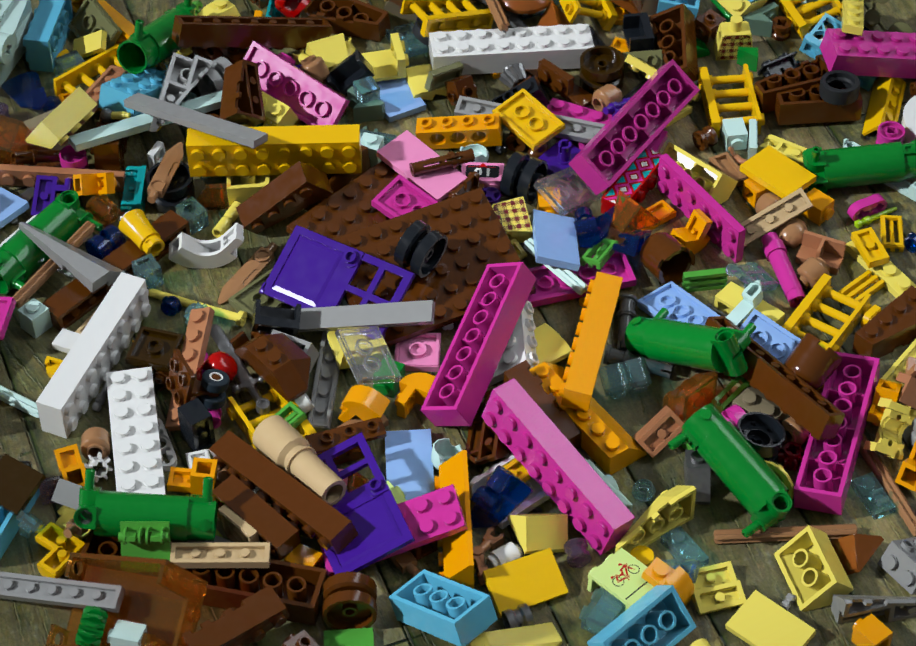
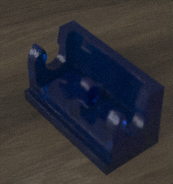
[612,228,652,257]

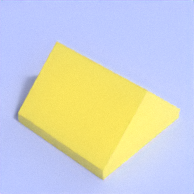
[507,513,568,554]

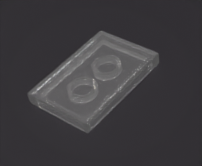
[533,167,603,216]
[335,326,402,385]

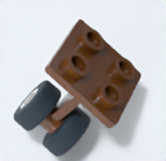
[166,349,230,410]

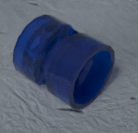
[85,225,126,260]

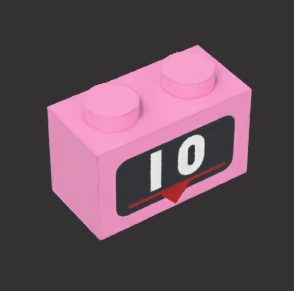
[461,162,504,196]

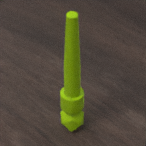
[854,206,897,229]

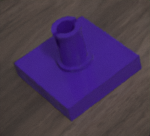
[539,139,581,184]

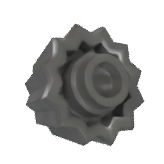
[499,62,527,88]

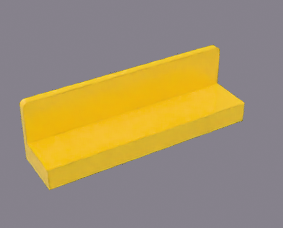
[862,77,906,136]

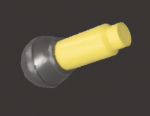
[100,108,131,123]

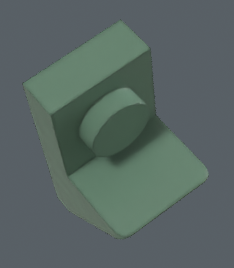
[742,2,779,37]
[347,86,385,123]

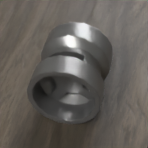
[501,603,534,629]

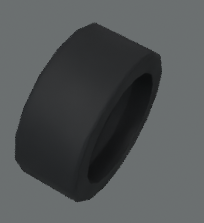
[819,70,860,105]

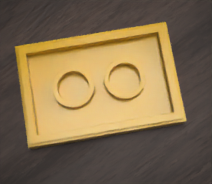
[492,88,565,151]
[739,145,817,198]
[482,548,569,618]

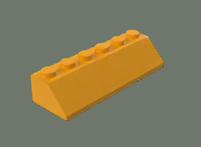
[529,361,647,475]
[434,450,474,589]

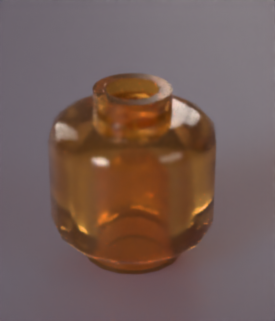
[86,195,118,226]

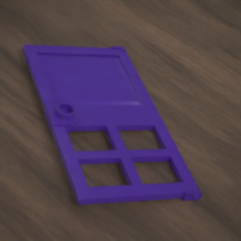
[259,225,415,341]
[294,432,415,574]

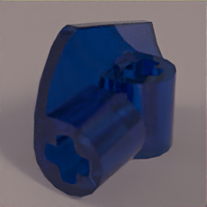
[1,71,48,110]
[574,206,615,248]
[471,465,533,528]

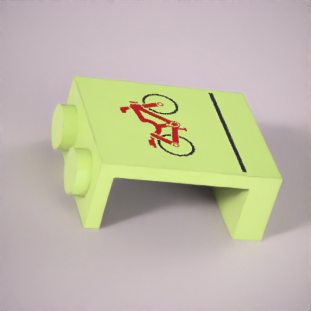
[587,548,654,610]

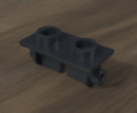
[757,51,801,79]

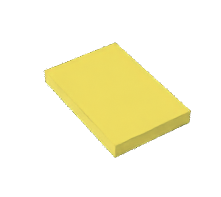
[725,590,816,646]

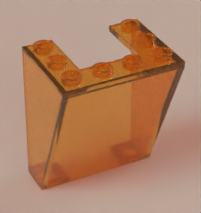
[46,552,208,646]

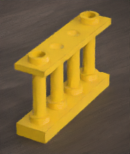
[400,0,494,37]
[559,0,618,31]
[774,0,842,40]
[53,44,122,113]
[698,64,765,138]
[782,273,872,352]
[227,386,317,459]

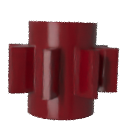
[777,441,805,471]

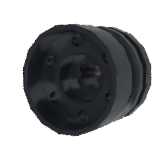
[736,412,786,463]

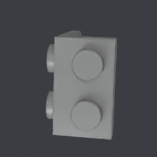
[877,537,916,595]

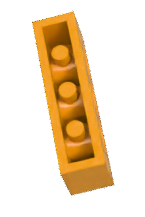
[415,113,503,150]

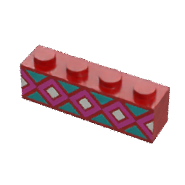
[601,148,662,222]

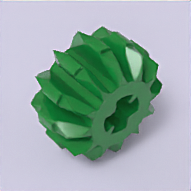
[75,606,108,646]

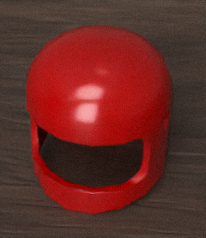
[274,0,310,18]
[196,351,238,384]

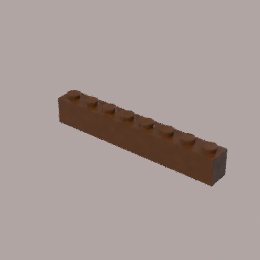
[171,15,332,50]
[42,210,190,331]
[705,316,846,441]
[209,430,359,554]

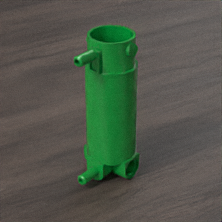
[117,0,196,74]
[802,139,916,193]
[0,190,103,294]
[625,308,756,377]
[668,403,792,538]
[74,468,218,542]

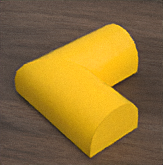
[35,521,85,578]

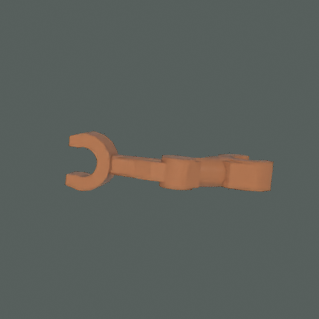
[473,527,505,586]

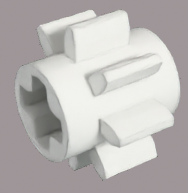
[84,452,113,482]

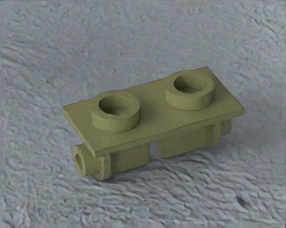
[622,50,665,73]

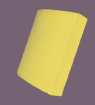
[406,64,447,100]
[534,323,573,364]
[692,561,746,615]

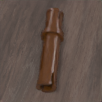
[409,148,475,176]
[10,149,61,165]

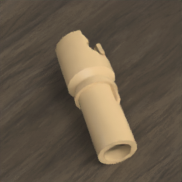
[252,415,347,506]

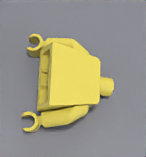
[292,33,355,71]

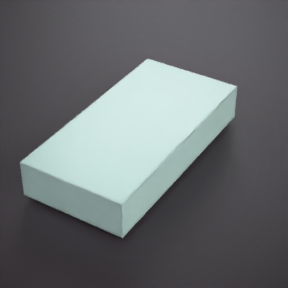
[748,119,758,159]

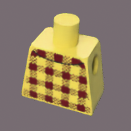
[713,15,753,60]
[491,196,533,243]

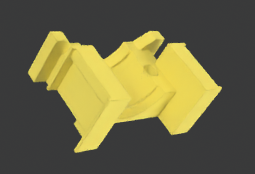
[863,397,916,460]

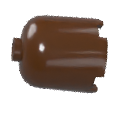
[640,232,695,285]
[784,332,842,390]

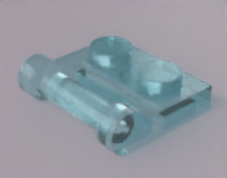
[726,262,779,291]

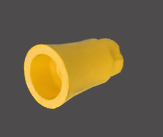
[118,209,165,257]

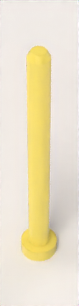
[149,288,247,327]

